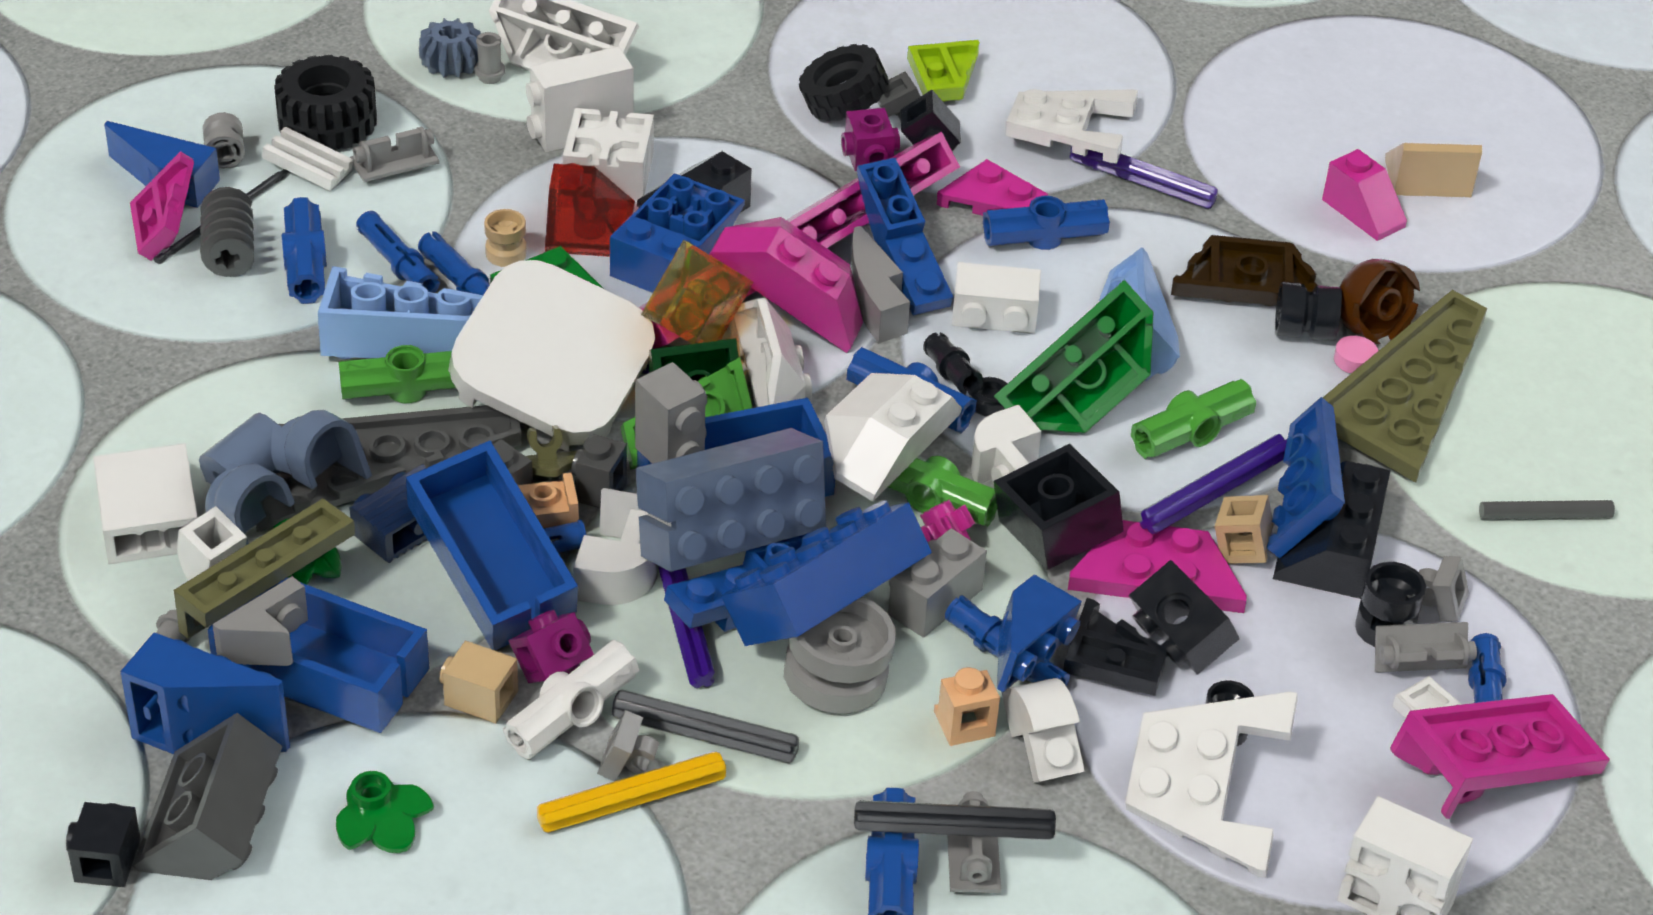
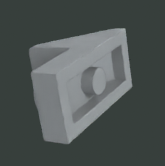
[213,576,308,666]

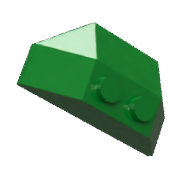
[994,280,1154,433]

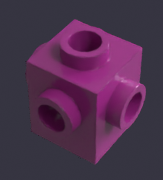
[841,108,900,171]
[508,609,594,684]

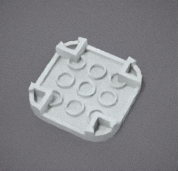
[448,260,655,451]

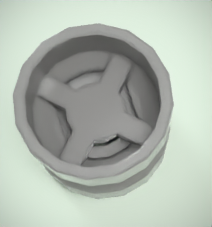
[203,112,245,168]

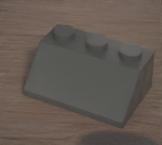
[132,713,282,880]

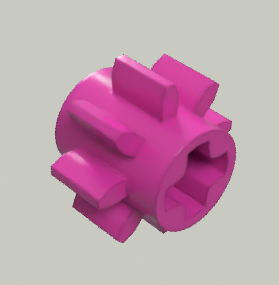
[920,499,975,542]

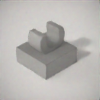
[1419,556,1469,622]
[597,710,659,781]

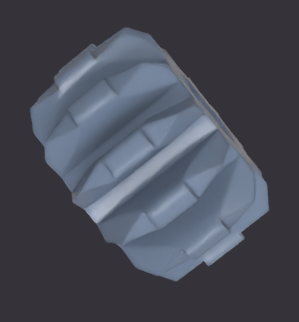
[419,18,481,78]

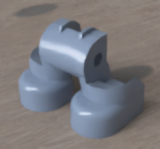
[199,410,372,545]

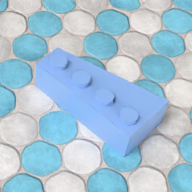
[318,266,483,359]

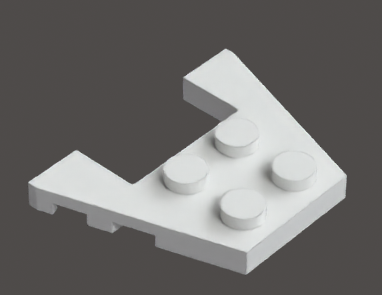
[1006,89,1138,163]
[1125,692,1297,878]

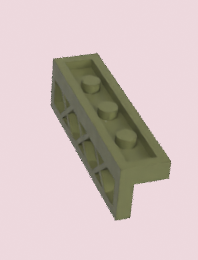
[174,498,355,639]

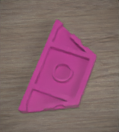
[1068,520,1247,613]

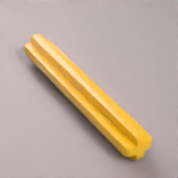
[537,751,726,833]

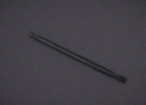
[154,169,290,264]

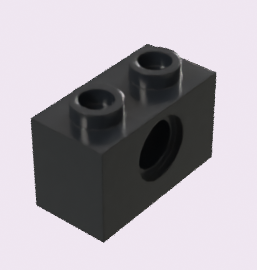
[1128,560,1240,675]

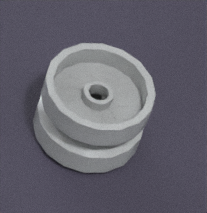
[783,597,896,714]

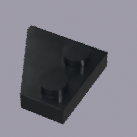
[1063,598,1168,696]

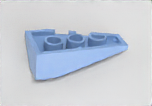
[1099,247,1180,381]

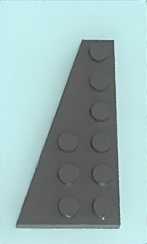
[256,405,522,532]

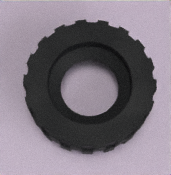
[798,44,889,121]

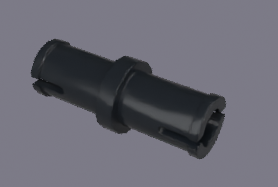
[923,332,983,395]

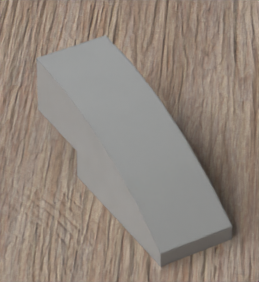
[851,226,910,344]

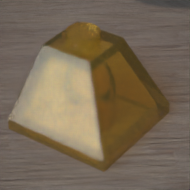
[641,240,754,344]

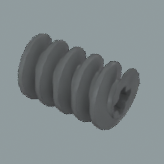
[200,187,254,277]

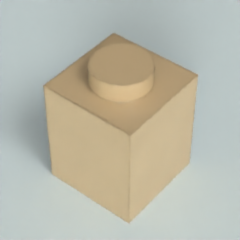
[439,640,518,723]

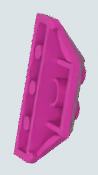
[707,217,863,353]

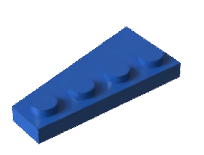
[1267,397,1345,558]

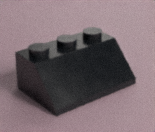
[1273,461,1391,599]

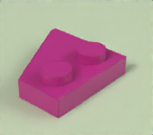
[130,151,194,261]
[936,159,1048,216]

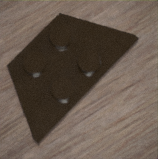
[1171,235,1317,306]

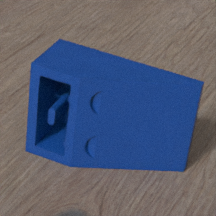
[610,173,745,295]
[120,632,290,754]

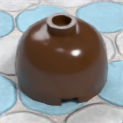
[1339,259,1420,344]

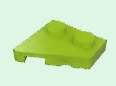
[907,40,980,102]

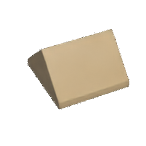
[1385,143,1482,197]

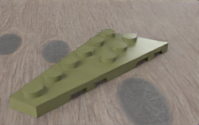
[1323,290,1487,483]

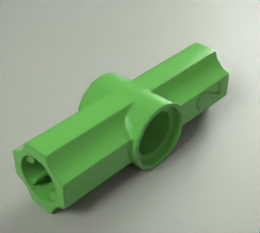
[338,345,456,403]
[1130,379,1256,459]
[888,456,997,527]

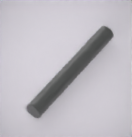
[1479,500,1615,519]

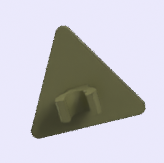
[526,425,578,477]

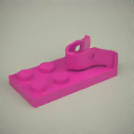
[1390,694,1610,819]

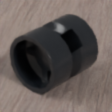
[1275,282,1342,341]
[1355,561,1426,647]

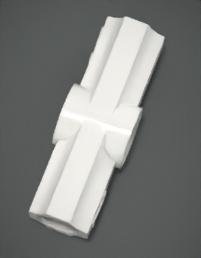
[503,640,640,760]

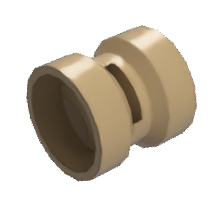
[484,209,527,267]

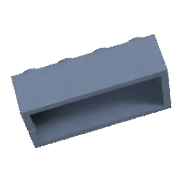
[635,428,826,572]

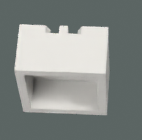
[563,108,654,201]
[1337,796,1473,915]

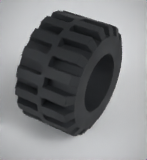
[274,55,377,151]

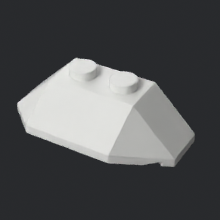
[489,0,639,71]
[731,298,812,408]
[824,373,962,501]

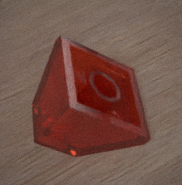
[545,163,635,257]

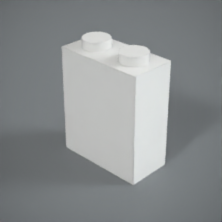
[526,46,634,152]
[93,443,198,564]

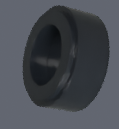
[969,377,1008,417]

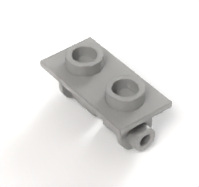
[350,127,439,182]
[1375,622,1477,672]
[947,791,1001,893]

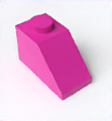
[1322,149,1407,241]

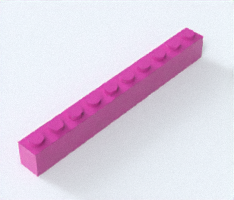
[639,132,960,349]

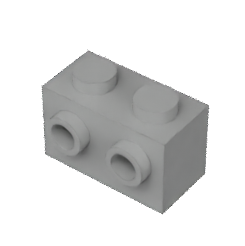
[635,362,707,464]
[888,528,987,638]

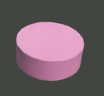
[1334,336,1378,374]

